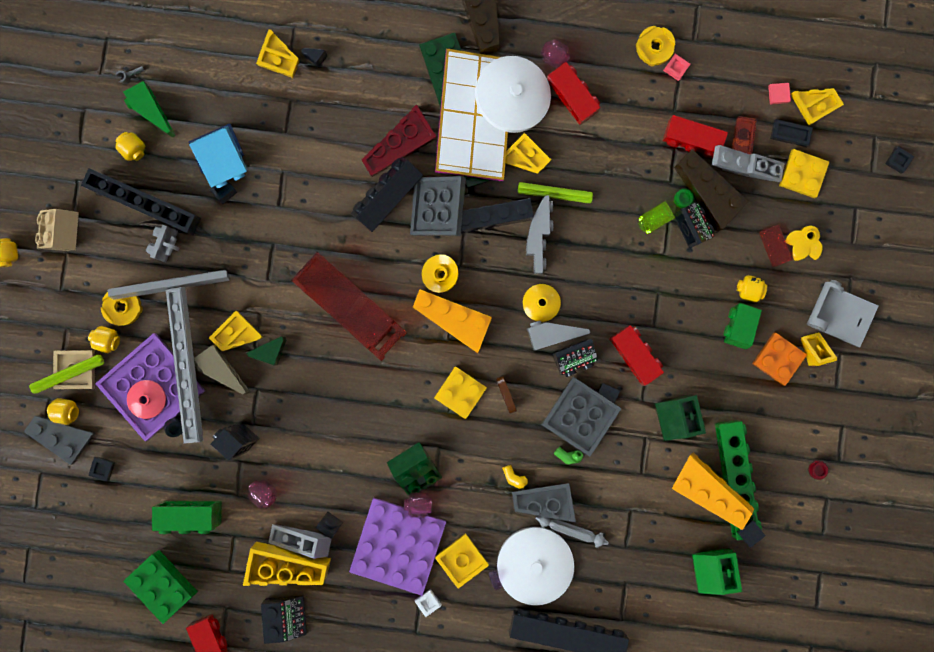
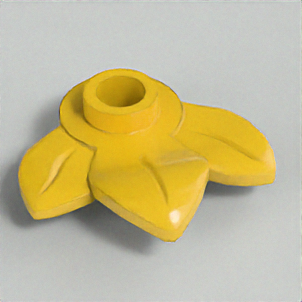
[785,225,822,261]

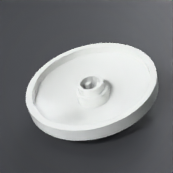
[475,56,551,133]
[497,526,574,605]

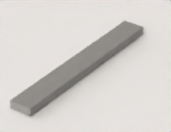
[166,287,204,443]

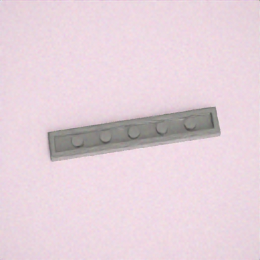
[107,270,230,300]

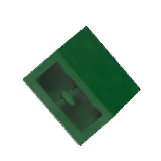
[654,394,706,441]
[387,442,442,498]

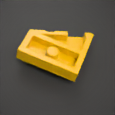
[505,133,552,174]

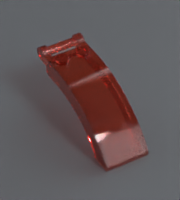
[291,252,407,361]

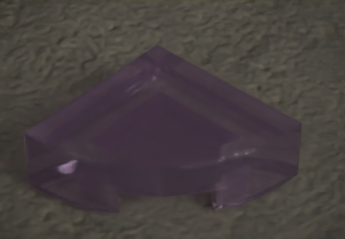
[489,570,502,591]

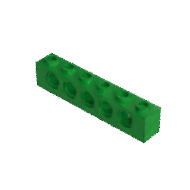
[715,420,762,541]

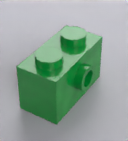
[723,303,762,350]

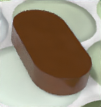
[496,376,517,414]

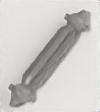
[535,516,609,548]

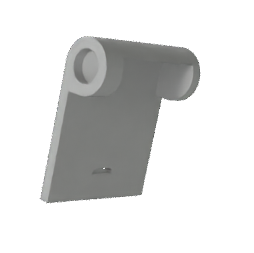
[807,280,878,348]

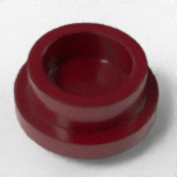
[808,460,828,480]

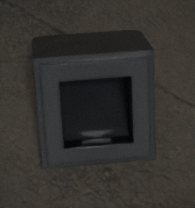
[301,48,327,67]

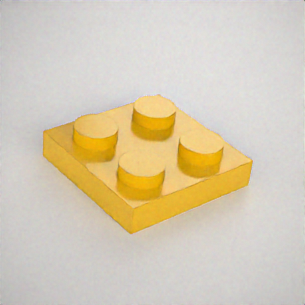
[779,149,829,198]
[434,366,487,419]
[435,533,489,589]

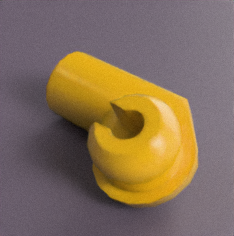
[503,465,528,489]

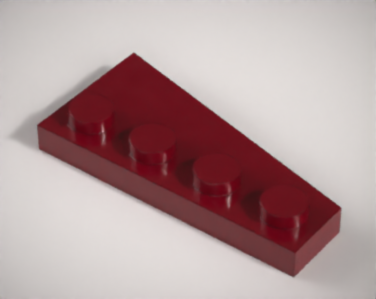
[362,104,436,177]

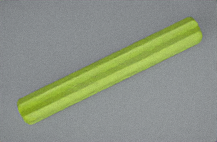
[518,182,593,203]
[29,355,104,394]

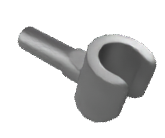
[116,66,144,84]

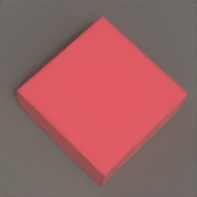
[663,53,691,81]
[768,83,791,105]

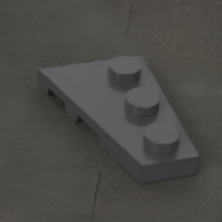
[24,416,95,465]
[512,483,576,522]

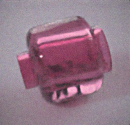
[541,39,570,68]
[248,480,277,509]
[404,492,432,518]

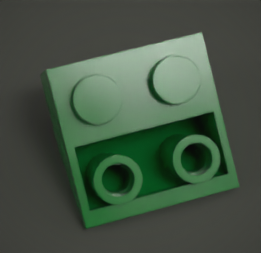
[692,548,742,595]

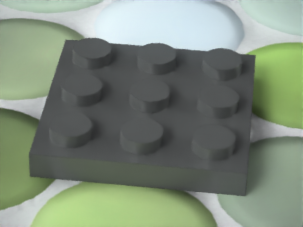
[410,176,466,236]
[541,377,622,457]

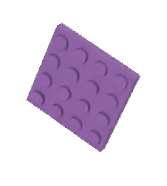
[95,333,205,442]
[349,498,446,596]

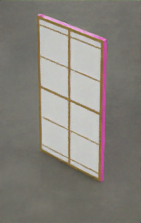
[435,49,508,181]

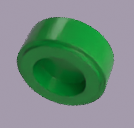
[674,189,694,209]

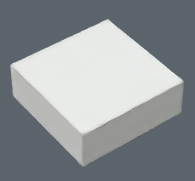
[415,589,442,617]

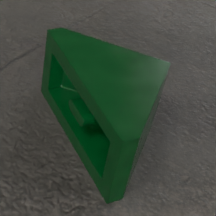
[247,336,287,365]

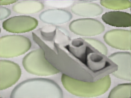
[712,145,784,182]
[526,196,553,274]

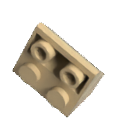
[35,209,79,251]

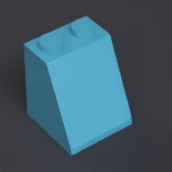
[189,126,248,188]

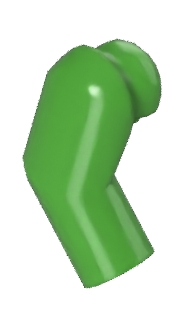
[554,446,583,465]

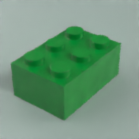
[152,501,222,534]
[123,550,198,624]

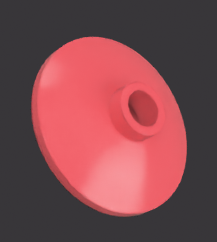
[127,380,166,419]

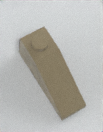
[194,345,250,394]

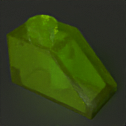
[638,201,675,234]

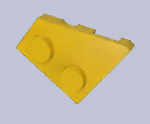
[256,30,300,78]
[790,88,844,125]
[209,311,263,352]

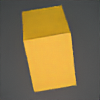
[801,332,837,366]

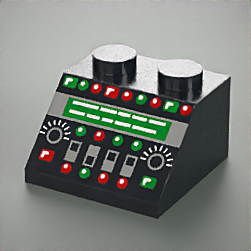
[673,202,714,249]
[552,339,598,377]
[261,595,307,644]

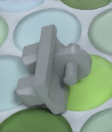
[146,225,179,263]

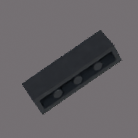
[351,157,423,232]
[461,198,534,233]
[210,423,260,461]

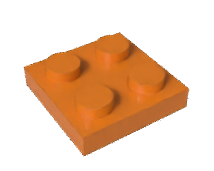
[752,333,807,386]

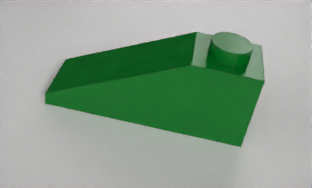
[123,81,176,137]

